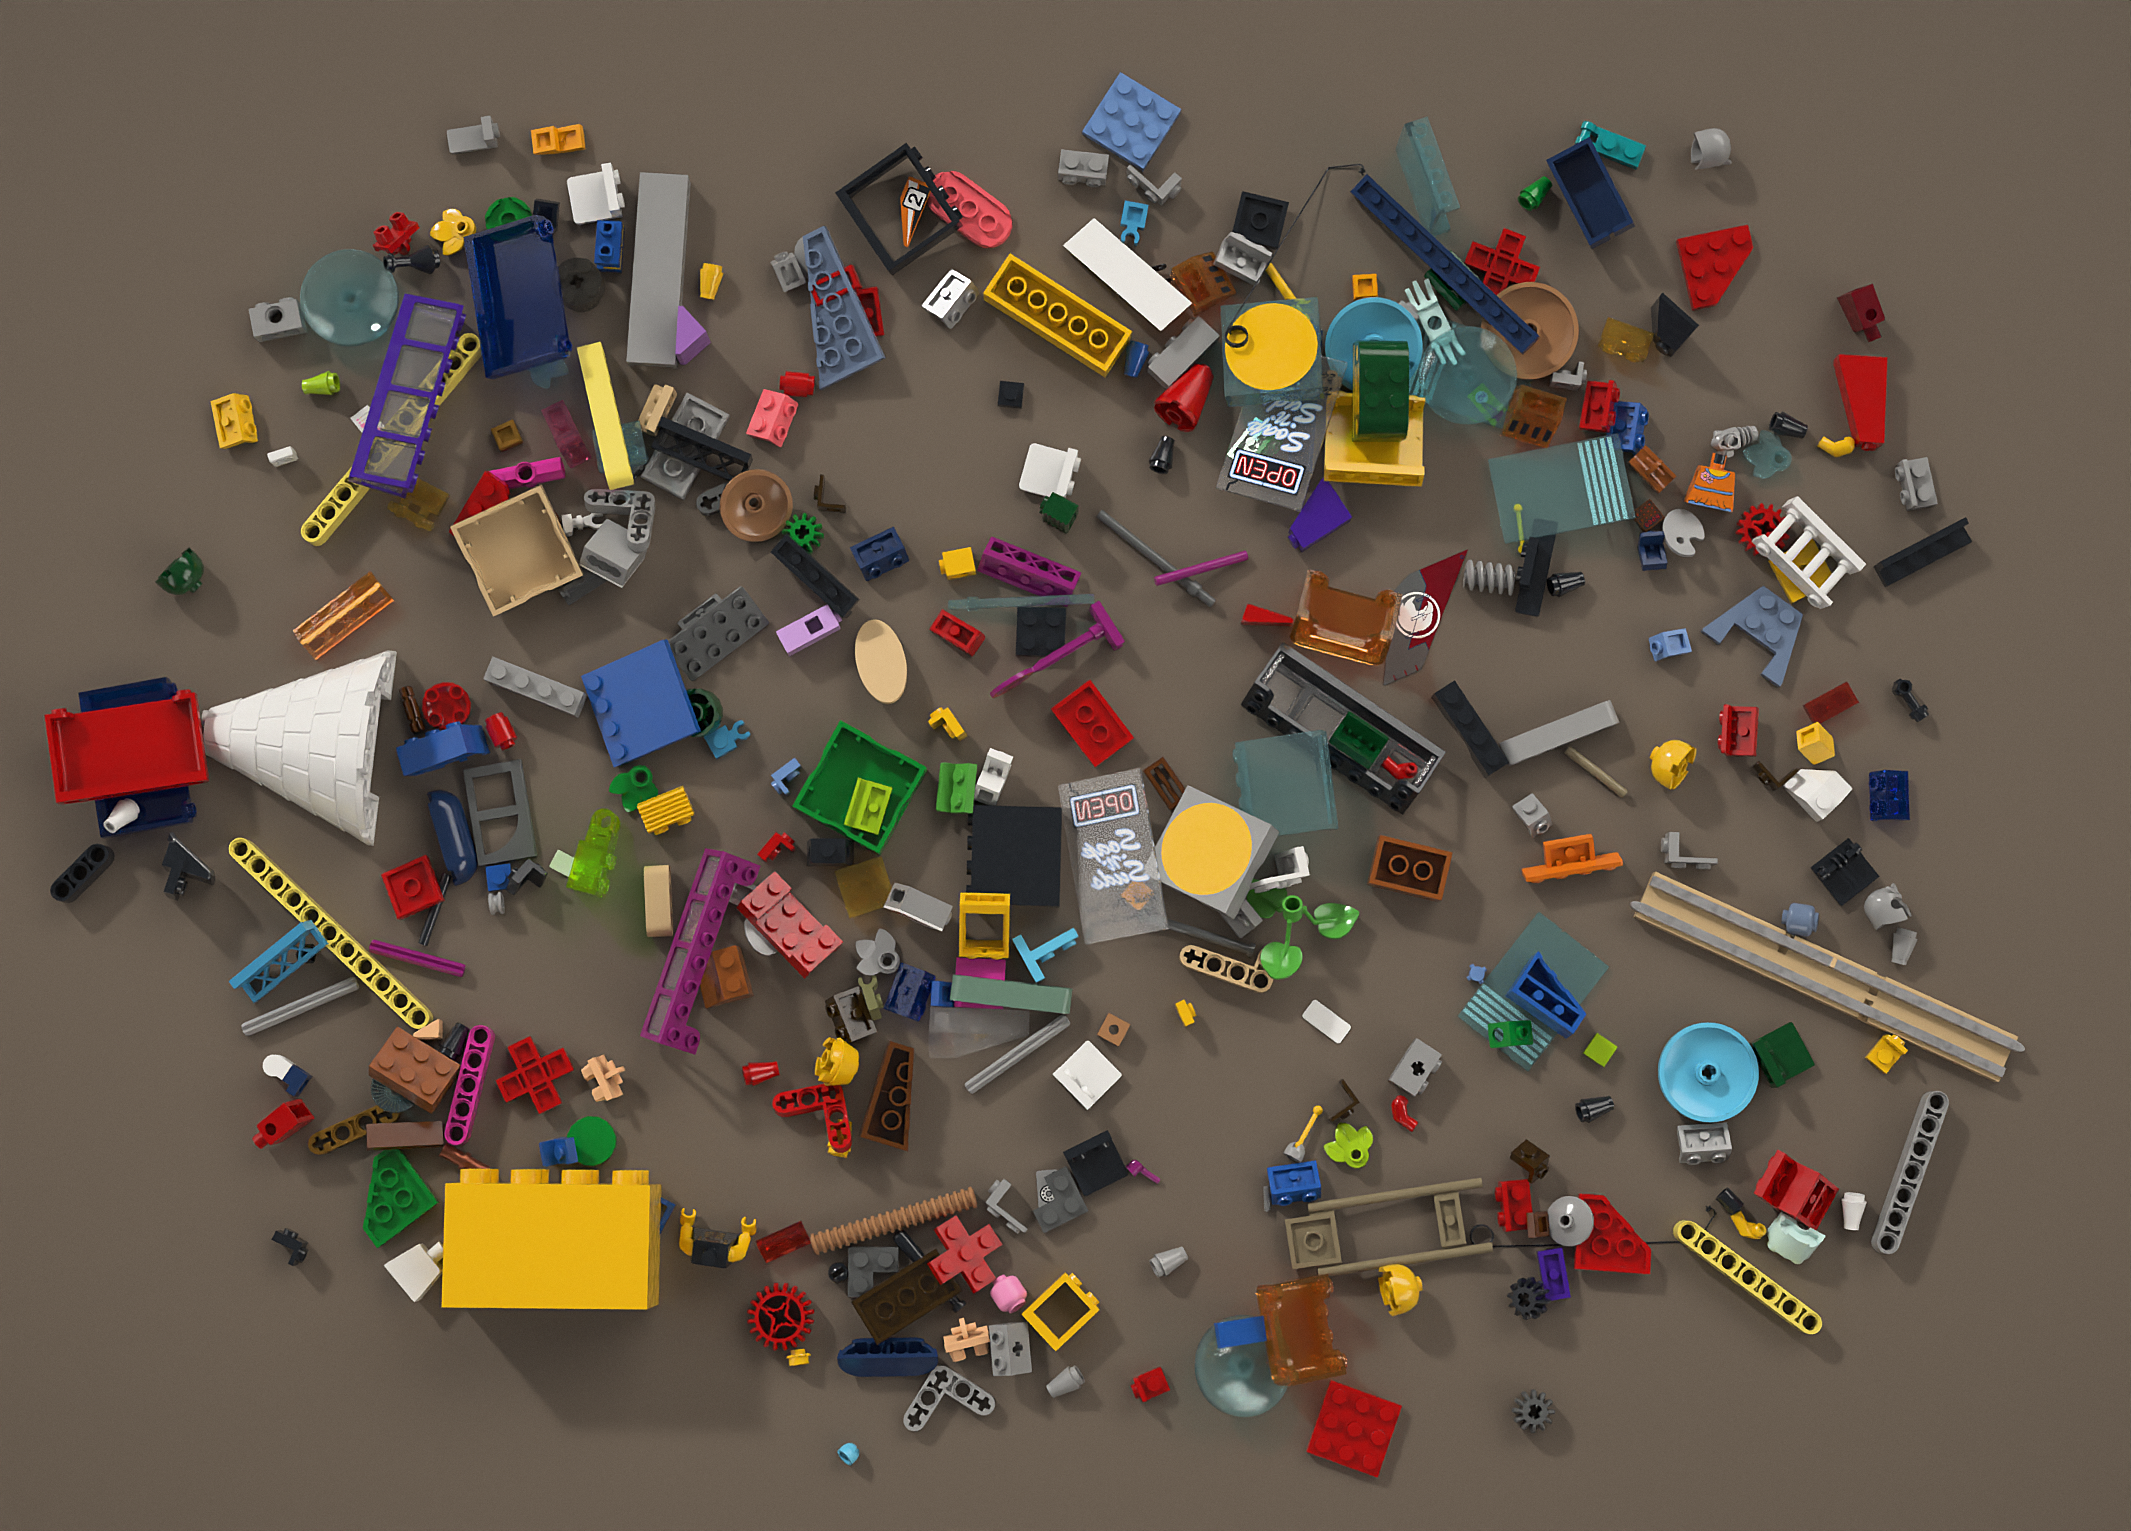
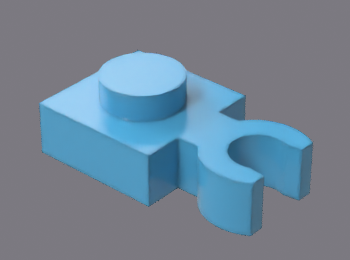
[1120,201,1149,246]
[704,720,751,759]

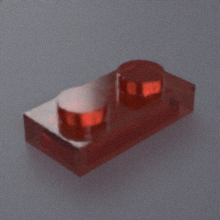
[1803,681,1859,724]
[756,1221,811,1263]

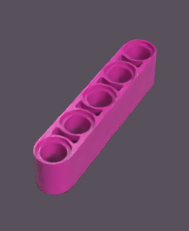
[445,1025,495,1145]

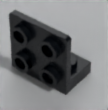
[1063,1130,1128,1196]

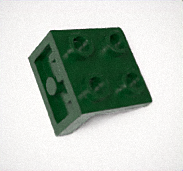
[1749,1022,1815,1088]

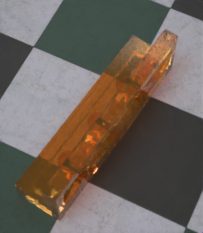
[292,571,394,660]

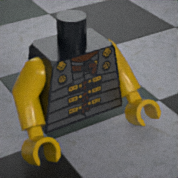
[679,1208,757,1268]

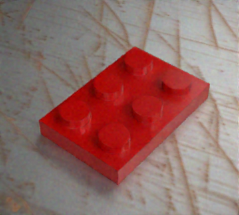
[1051,680,1134,768]

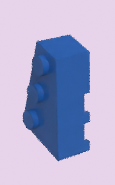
[396,722,490,776]
[1505,951,1586,1039]

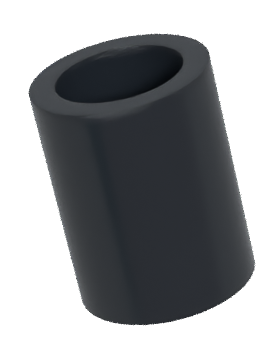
[1716,1187,1744,1215]

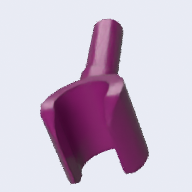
[1126,1160,1160,1184]

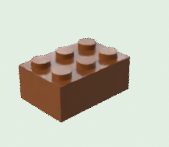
[1367,835,1453,902]
[369,1026,460,1114]

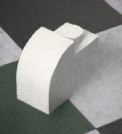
[974,748,1013,806]

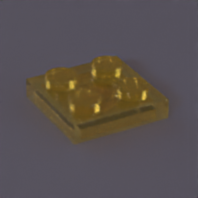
[834,856,892,919]

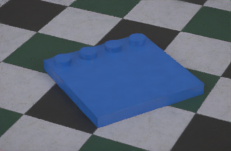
[581,639,701,767]

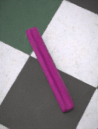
[369,940,466,977]

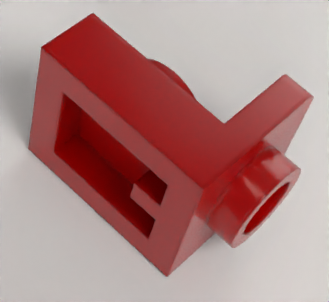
[757,832,796,862]
[1130,1366,1170,1403]

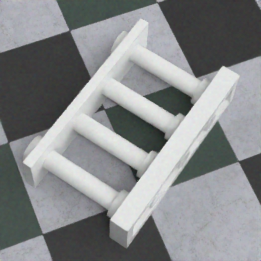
[1751,496,1866,609]

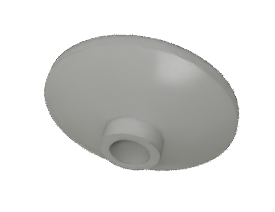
[1548,1196,1594,1246]

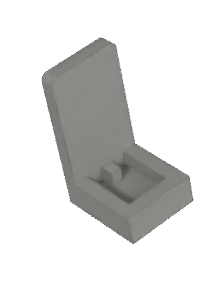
[447,116,500,154]
[1126,165,1182,206]
[1661,832,1718,870]
[985,1179,1028,1234]

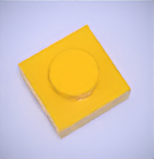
[1174,1000,1197,1027]

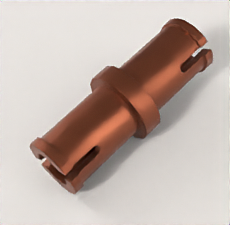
[439,1143,491,1170]

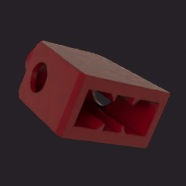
[1837,283,1885,343]

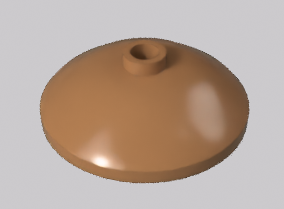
[720,469,793,542]

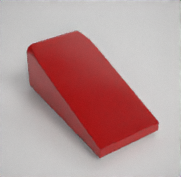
[856,286,884,336]
[1241,604,1294,626]
[929,609,985,657]

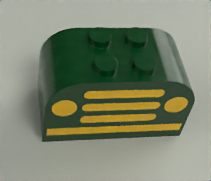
[1352,340,1409,442]

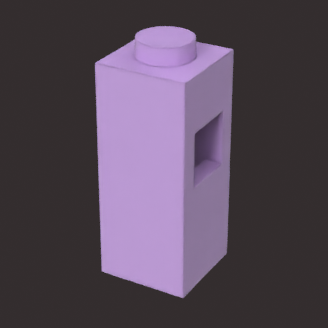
[776,604,842,656]

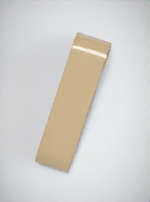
[1179,945,1274,993]

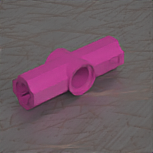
[489,457,566,490]

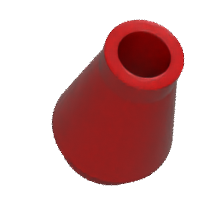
[742,1061,779,1087]

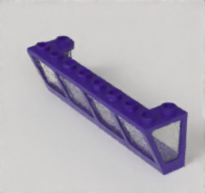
[348,294,466,499]

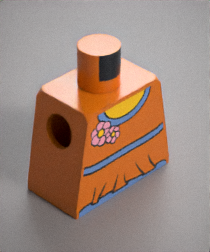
[1684,453,1735,512]

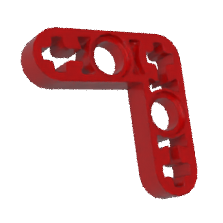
[772,1084,852,1153]

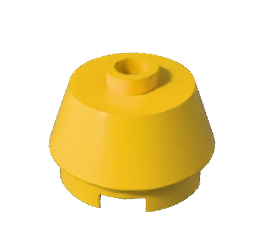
[815,1037,859,1086]

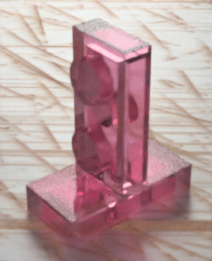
[541,400,592,469]

